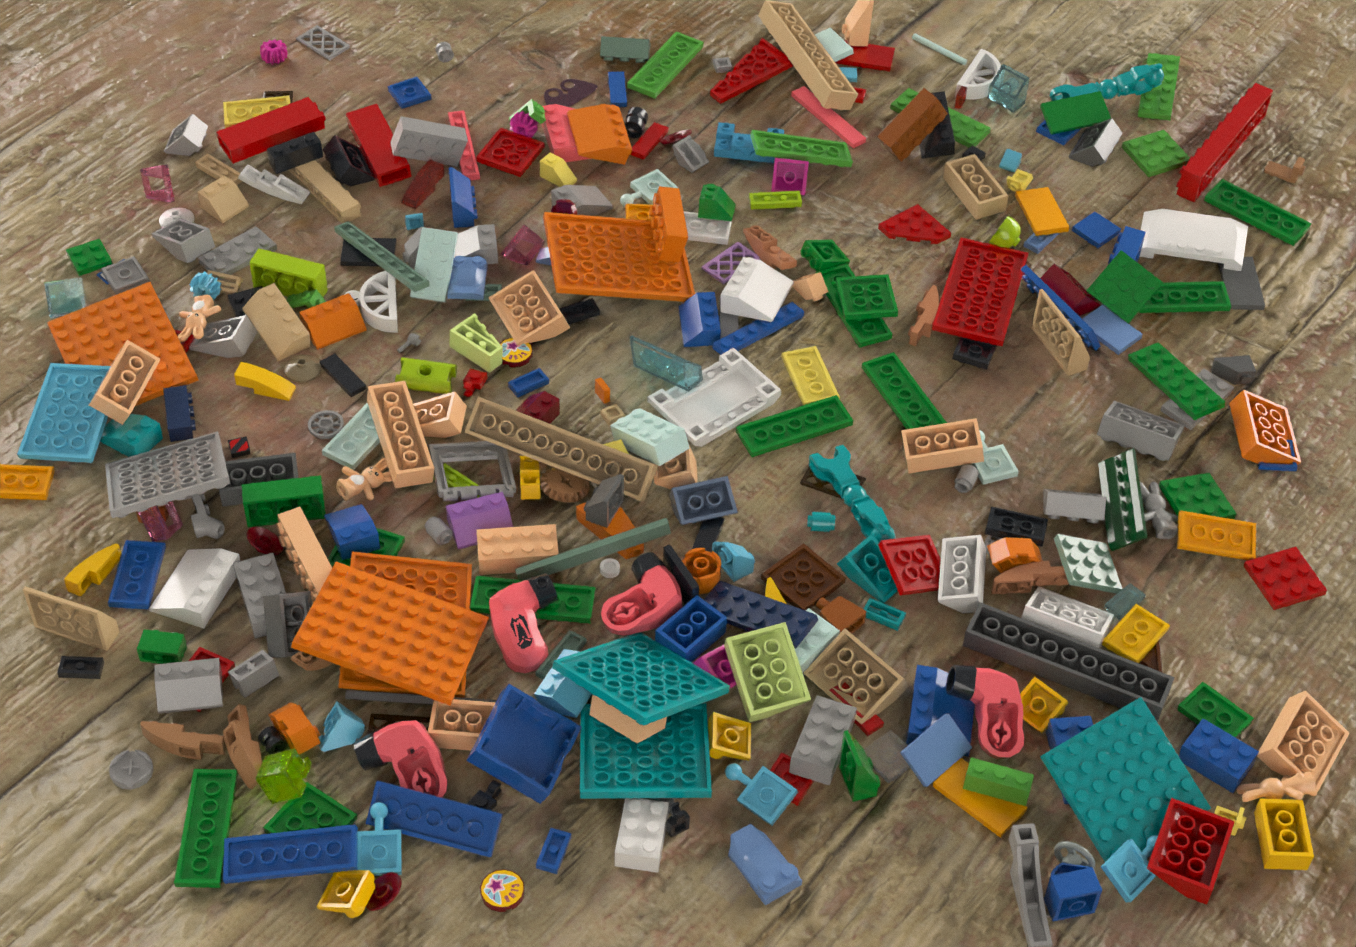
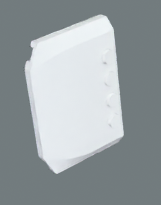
[1140,209,1248,271]

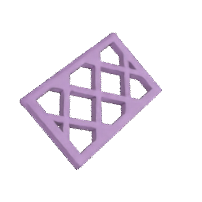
[702,242,760,284]

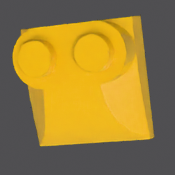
[1020,677,1068,734]
[708,712,751,761]
[316,870,375,918]

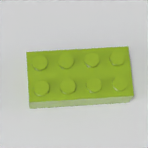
[249,248,328,298]

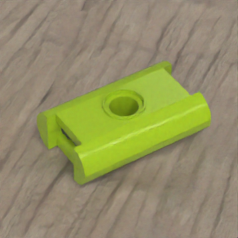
[395,357,457,394]

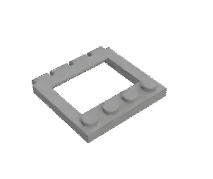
[428,441,516,501]

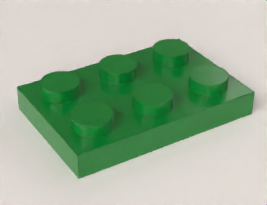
[1177,682,1254,738]

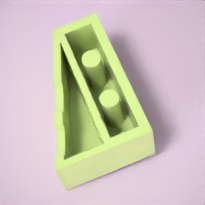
[449,313,503,373]

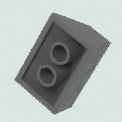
[1068,118,1122,167]
[263,591,312,658]

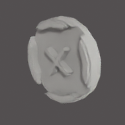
[109,750,154,790]

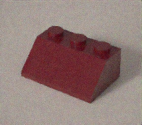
[1040,263,1101,316]
[515,391,560,424]

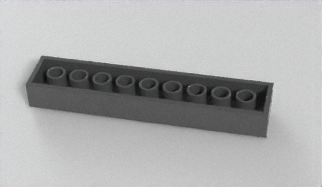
[963,602,1175,722]

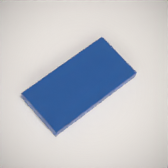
[108,540,166,610]

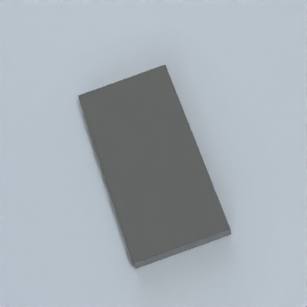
[1218,257,1265,310]

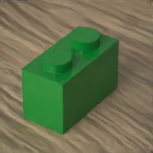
[137,629,187,664]

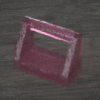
[140,164,175,203]
[501,224,545,266]
[138,501,183,542]

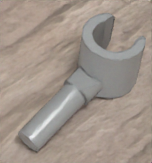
[397,333,421,353]

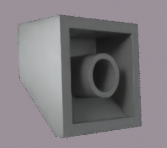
[584,474,624,528]

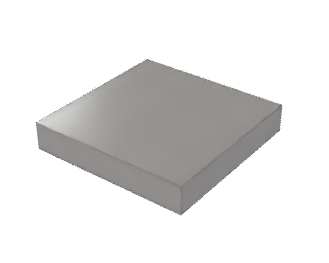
[101,256,149,295]

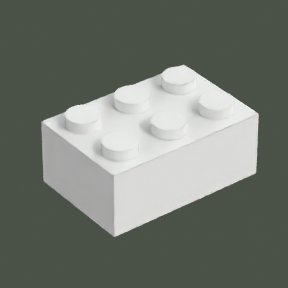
[615,798,669,873]

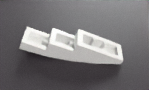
[238,164,310,204]

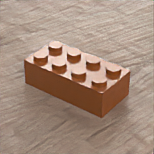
[877,88,948,162]

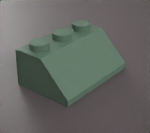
[600,36,651,63]

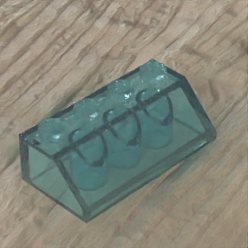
[629,336,703,392]

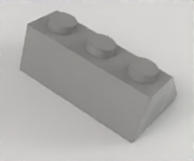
[1043,489,1106,523]
[155,658,223,714]

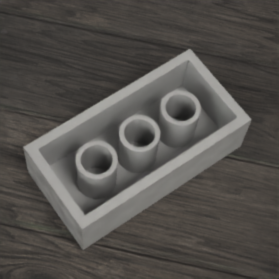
[391,116,468,167]
[233,553,286,639]
[789,695,857,786]

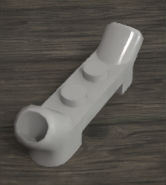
[184,494,225,539]

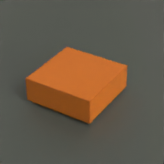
[595,377,610,404]

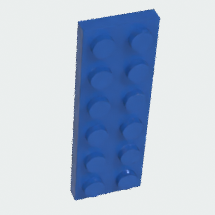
[1021,265,1101,351]
[366,781,503,857]
[223,824,358,884]

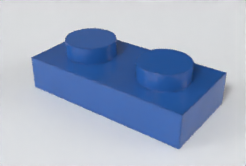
[536,828,571,874]

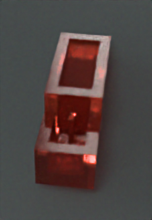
[401,159,445,209]

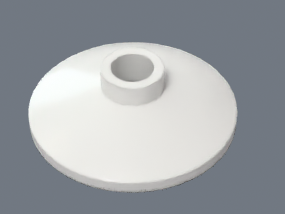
[159,208,195,227]

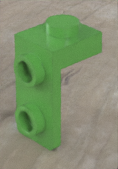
[509,99,546,124]
[287,289,326,308]

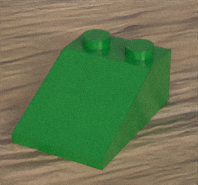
[838,730,880,802]

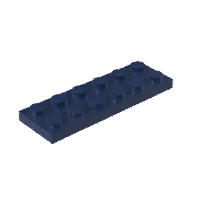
[704,581,818,649]

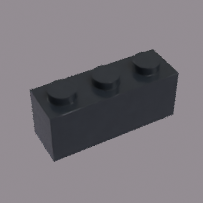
[267,132,323,174]

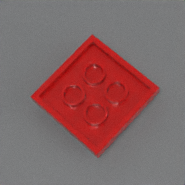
[476,128,545,177]
[878,535,941,596]
[1244,546,1327,610]

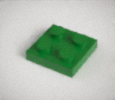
[66,238,113,276]

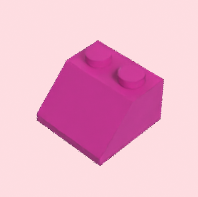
[771,158,809,195]

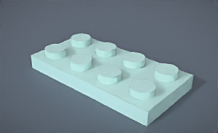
[410,227,458,303]
[322,403,380,470]

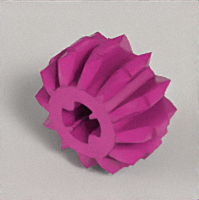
[260,39,288,65]
[509,111,538,138]

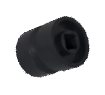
[624,107,648,139]

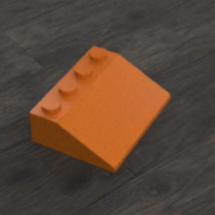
[567,104,632,165]
[1229,390,1301,465]

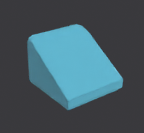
[999,149,1022,173]
[405,213,424,230]

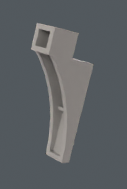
[1009,823,1053,947]

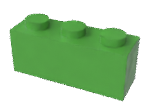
[963,757,1034,806]

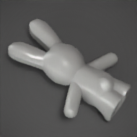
[1140,482,1178,539]

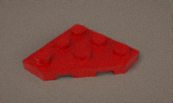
[878,204,951,244]

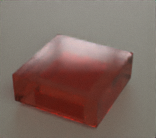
[955,86,967,109]

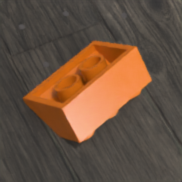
[299,293,366,350]

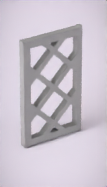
[296,25,350,61]

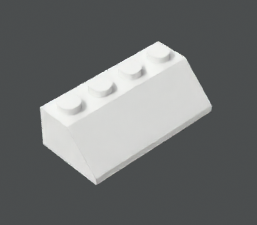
[938,535,986,613]

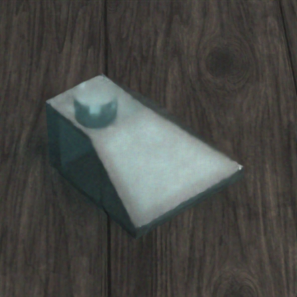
[44,277,87,318]

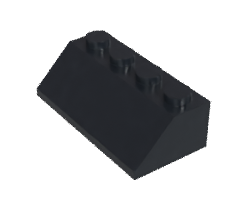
[919,91,955,159]

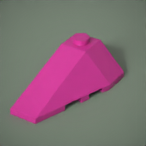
[693,645,736,688]

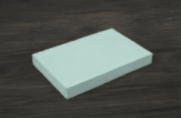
[815,28,854,62]

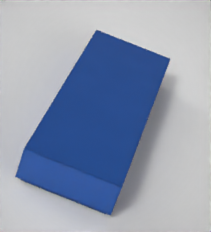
[608,71,627,107]

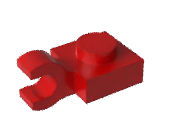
[463,368,488,397]

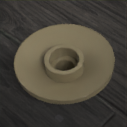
[284,354,321,383]

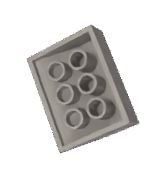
[1097,401,1185,461]

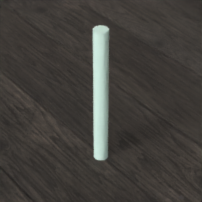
[912,33,967,65]

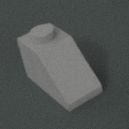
[402,227,422,268]

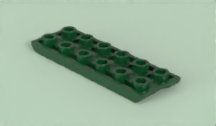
[1098,448,1148,551]

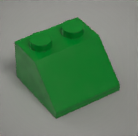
[698,184,736,221]

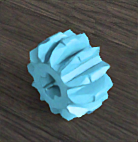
[189,271,221,300]

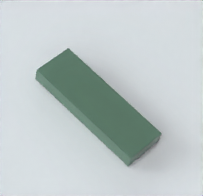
[535,630,587,680]

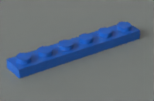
[712,302,805,355]

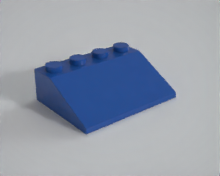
[906,665,975,757]

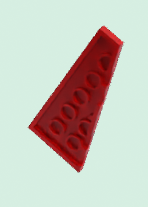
[710,38,794,104]

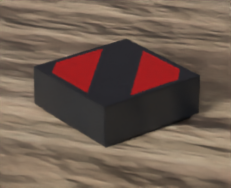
[228,436,251,458]

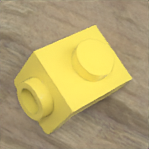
[1006,169,1033,192]
[1214,806,1246,836]

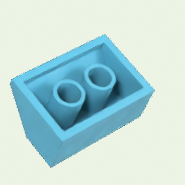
[534,649,592,718]

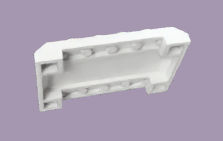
[648,348,781,447]

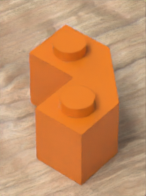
[987,537,1043,573]
[268,702,321,755]

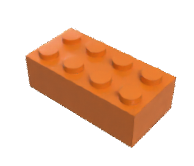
[649,186,688,262]

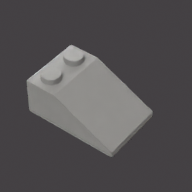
[551,185,613,216]
[151,218,215,263]
[454,224,498,264]
[189,315,258,358]

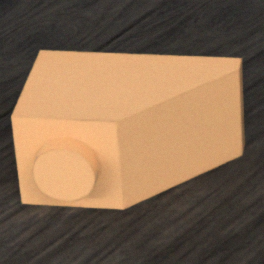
[792,272,828,301]

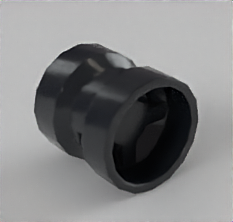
[258,726,287,756]

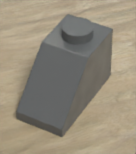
[1211,355,1256,385]

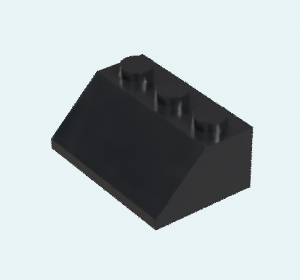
[322,135,375,187]

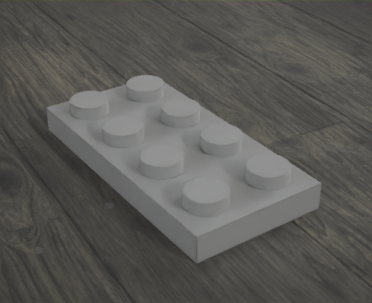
[198,226,277,280]
[1160,369,1234,430]

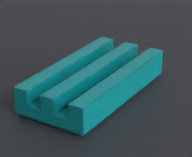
[863,598,906,631]

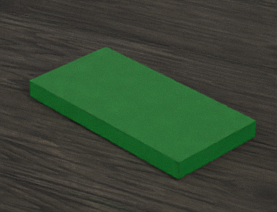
[1040,91,1111,135]

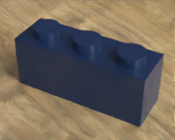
[163,385,196,442]

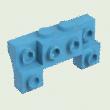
[714,122,784,163]

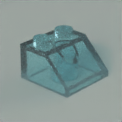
[988,64,1030,113]

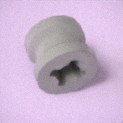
[435,42,454,62]

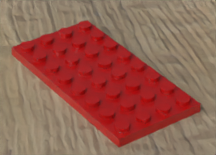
[932,237,1029,347]

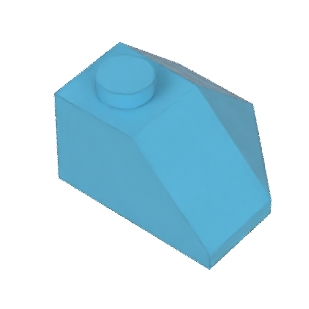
[712,542,755,582]
[318,701,365,752]

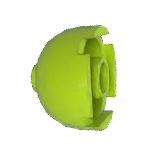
[989,216,1021,248]

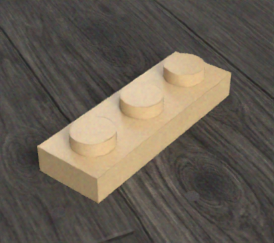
[195,153,242,185]

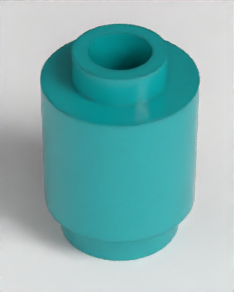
[807,512,836,532]

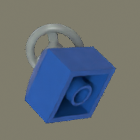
[1044,841,1102,922]

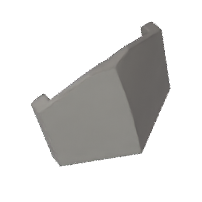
[672,135,709,173]

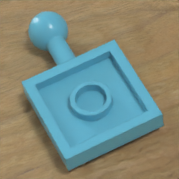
[725,763,798,826]
[358,802,402,876]
[1101,835,1158,903]

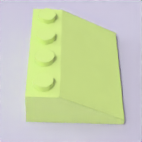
[724,622,811,723]

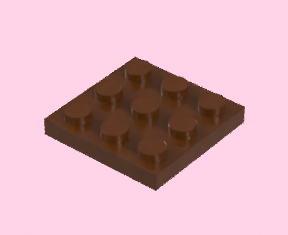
[761,543,846,611]

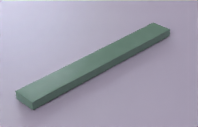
[334,221,429,292]
[515,518,671,580]

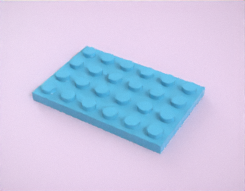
[17,363,111,463]

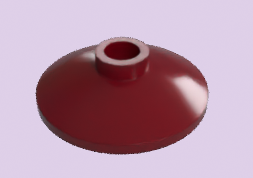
[660,130,692,145]
[246,527,283,556]
[366,872,402,911]

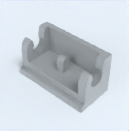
[228,650,279,698]

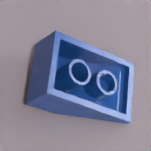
[324,504,380,560]

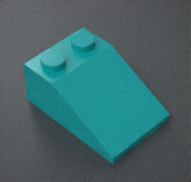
[100,414,163,457]
[836,534,898,603]

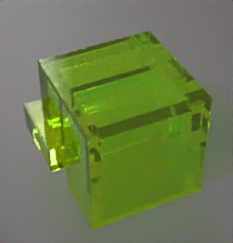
[255,748,312,804]

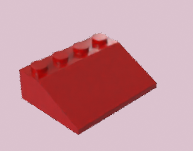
[1147,798,1235,905]

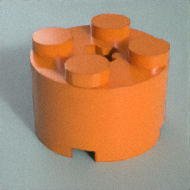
[682,548,721,594]

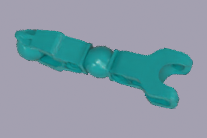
[1049,63,1164,101]
[809,445,896,543]

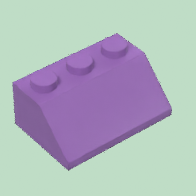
[446,492,513,549]

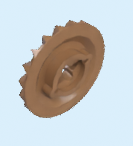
[540,467,590,503]

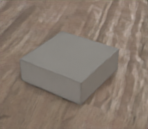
[713,57,733,73]

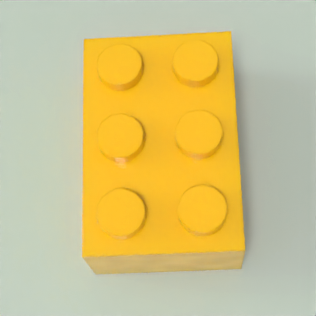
[1254,799,1314,870]

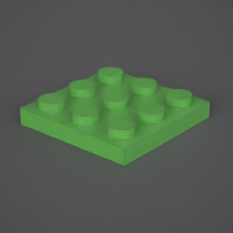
[1122,130,1190,177]

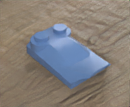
[447,255,488,300]
[728,824,802,905]

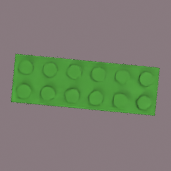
[627,32,704,99]
[1138,53,1180,121]
[890,88,991,148]
[750,130,853,167]

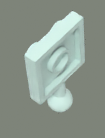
[620,169,678,207]
[971,430,1019,485]

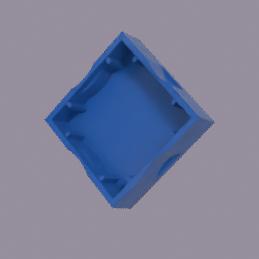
[466,684,582,804]

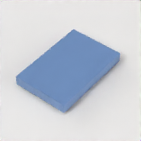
[1082,305,1143,355]
[900,714,972,787]

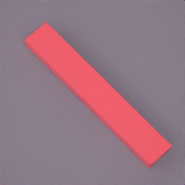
[791,86,866,148]
[448,110,480,181]

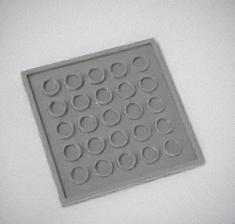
[105,431,230,518]

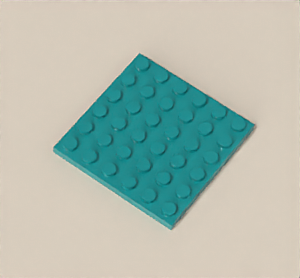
[553,632,730,726]
[1040,697,1211,862]
[580,703,712,799]

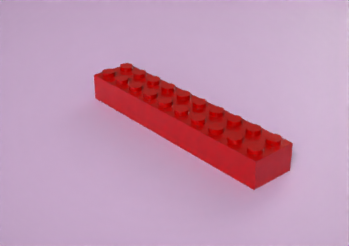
[1176,83,1273,203]

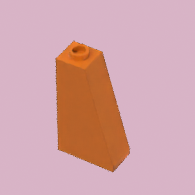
[576,502,644,560]

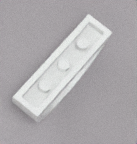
[955,49,1001,99]
[359,271,398,333]

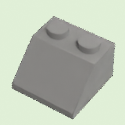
[164,114,208,156]

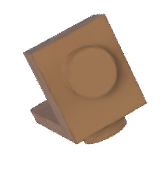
[1264,157,1306,184]

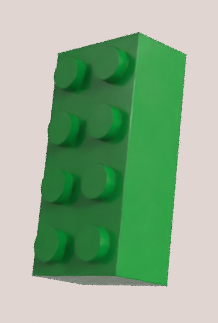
[242,475,326,528]

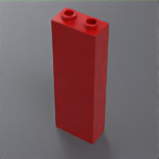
[216,97,326,164]
[346,103,412,187]

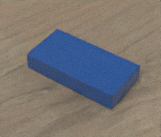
[508,368,549,398]

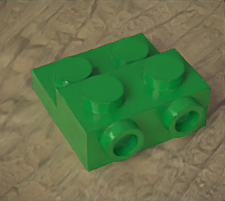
[800,240,850,272]

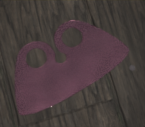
[544,79,598,107]

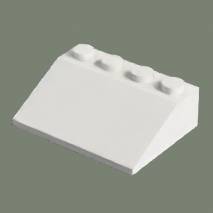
[721,257,794,322]
[149,548,240,628]
[1022,586,1114,648]

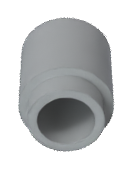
[954,465,979,493]
[425,516,453,545]

